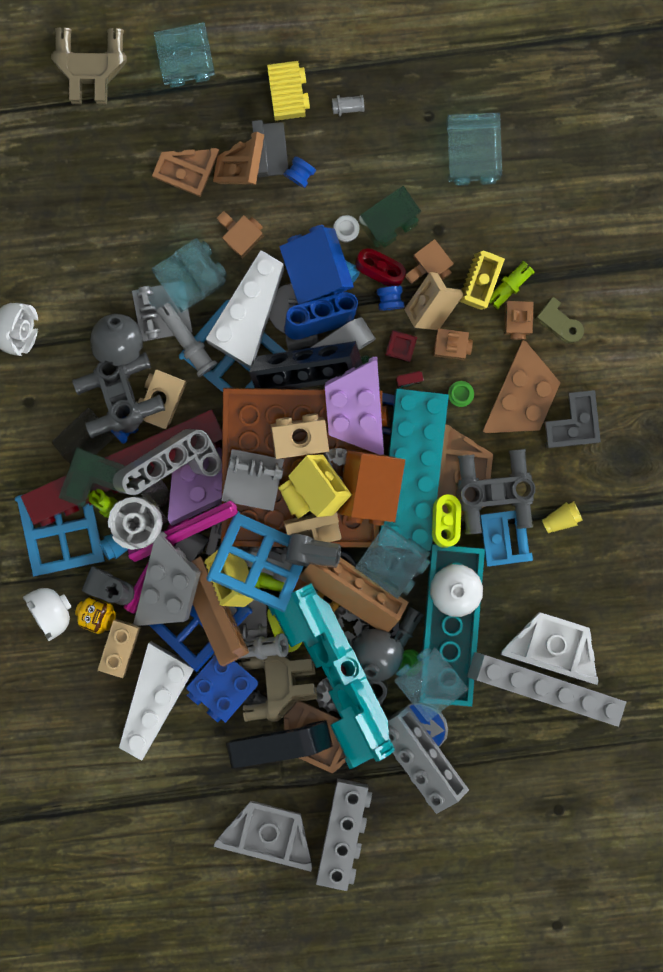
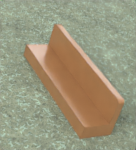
[191,556,249,667]
[299,557,409,632]

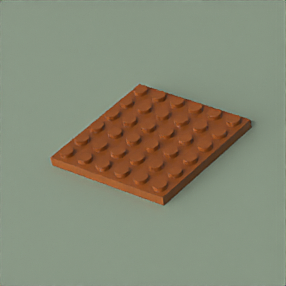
[221,388,382,547]

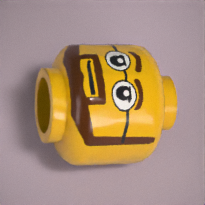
[75,596,116,634]

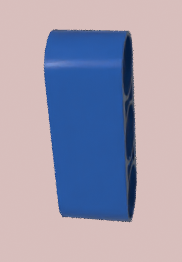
[284,292,358,340]

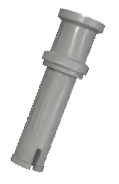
[156,302,218,377]
[210,633,289,660]

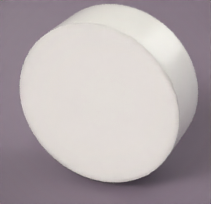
[334,215,359,242]

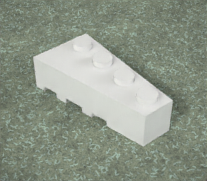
[206,250,284,369]
[119,641,194,761]

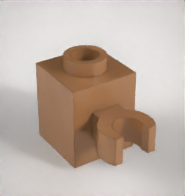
[217,211,264,259]
[405,239,454,285]
[504,301,533,340]
[433,328,473,360]

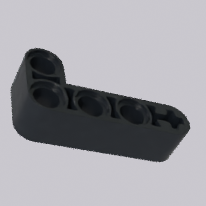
[225,720,333,768]

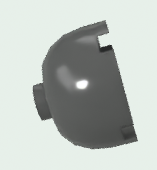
[90,314,143,366]
[352,629,404,682]

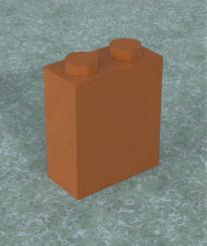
[337,450,406,526]

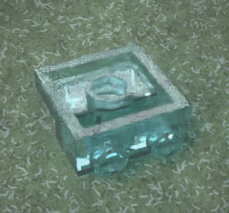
[154,22,215,87]
[152,238,227,313]
[355,524,431,599]
[394,647,469,722]

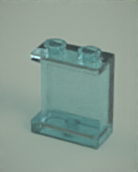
[446,113,502,185]

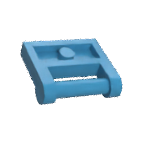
[480,510,533,567]

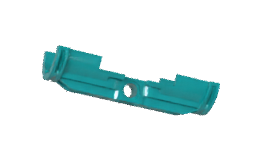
[267,583,395,769]

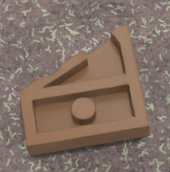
[213,132,264,184]
[152,148,220,197]

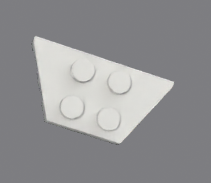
[501,612,598,685]

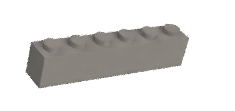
[467,652,626,727]

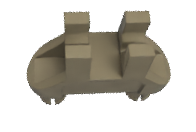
[51,27,127,105]
[239,655,318,722]

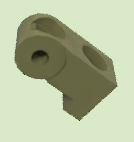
[535,297,584,343]

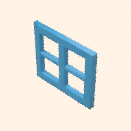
[179,300,286,392]
[15,494,105,577]
[206,511,303,612]

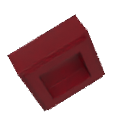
[385,330,417,363]
[396,371,424,388]

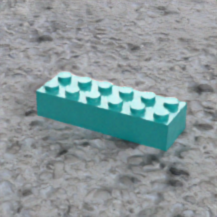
[379,389,449,551]
[418,544,485,707]

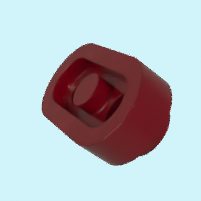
[355,248,406,287]

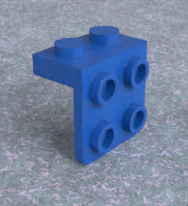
[186,655,258,723]

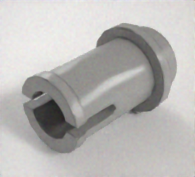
[332,95,364,116]

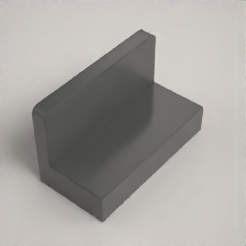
[252,120,288,177]

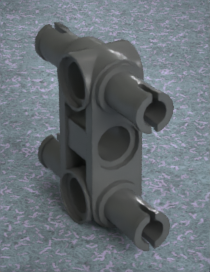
[72,352,165,438]
[456,449,535,534]

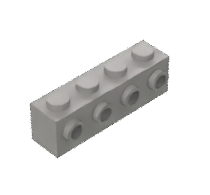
[387,705,469,814]
[316,778,372,891]

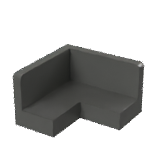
[545,390,601,449]

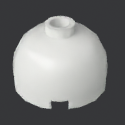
[0,303,38,356]
[108,497,163,550]
[430,564,483,617]
[23,588,72,641]

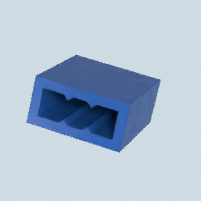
[279,225,354,305]

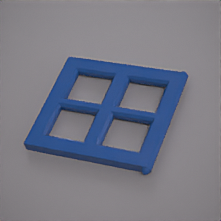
[149,605,253,672]

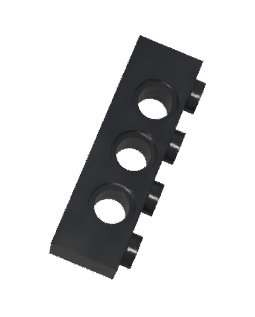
[249,341,363,389]

